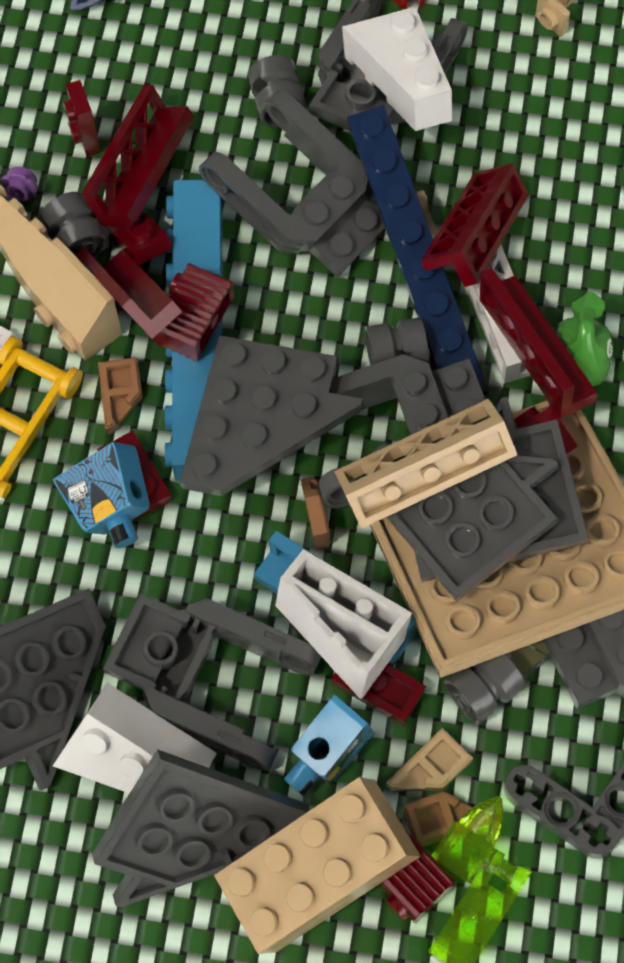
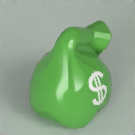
[554,291,613,387]

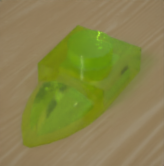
[432,796,503,884]

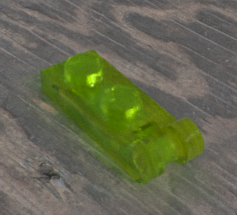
[428,848,532,963]

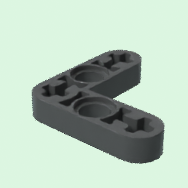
[504,762,624,859]

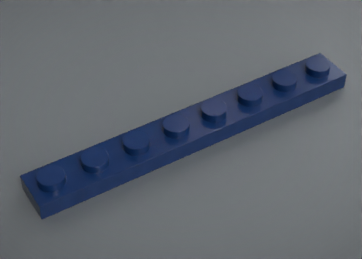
[347,105,488,395]

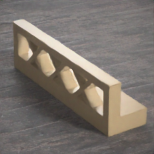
[334,399,517,529]

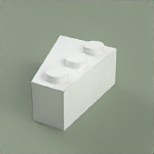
[342,7,452,131]
[275,549,412,699]
[53,683,217,793]

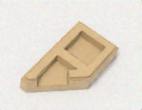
[386,728,473,791]

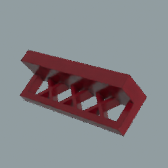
[81,85,194,227]
[421,163,529,287]
[75,247,182,339]
[480,267,597,419]

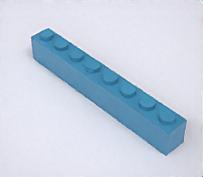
[165,180,223,481]

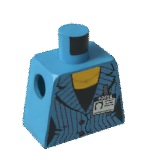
[53,442,150,548]
[284,694,376,796]

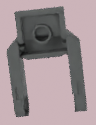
[309,0,468,131]
[199,90,385,278]
[318,354,488,508]
[103,593,321,771]
[543,610,624,709]

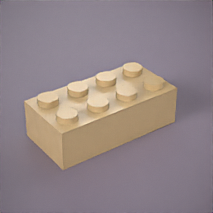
[214,777,421,954]

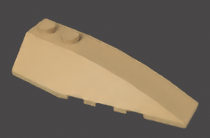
[0,184,122,362]

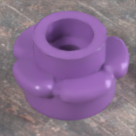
[0,167,38,202]

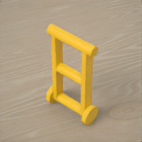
[0,336,83,498]

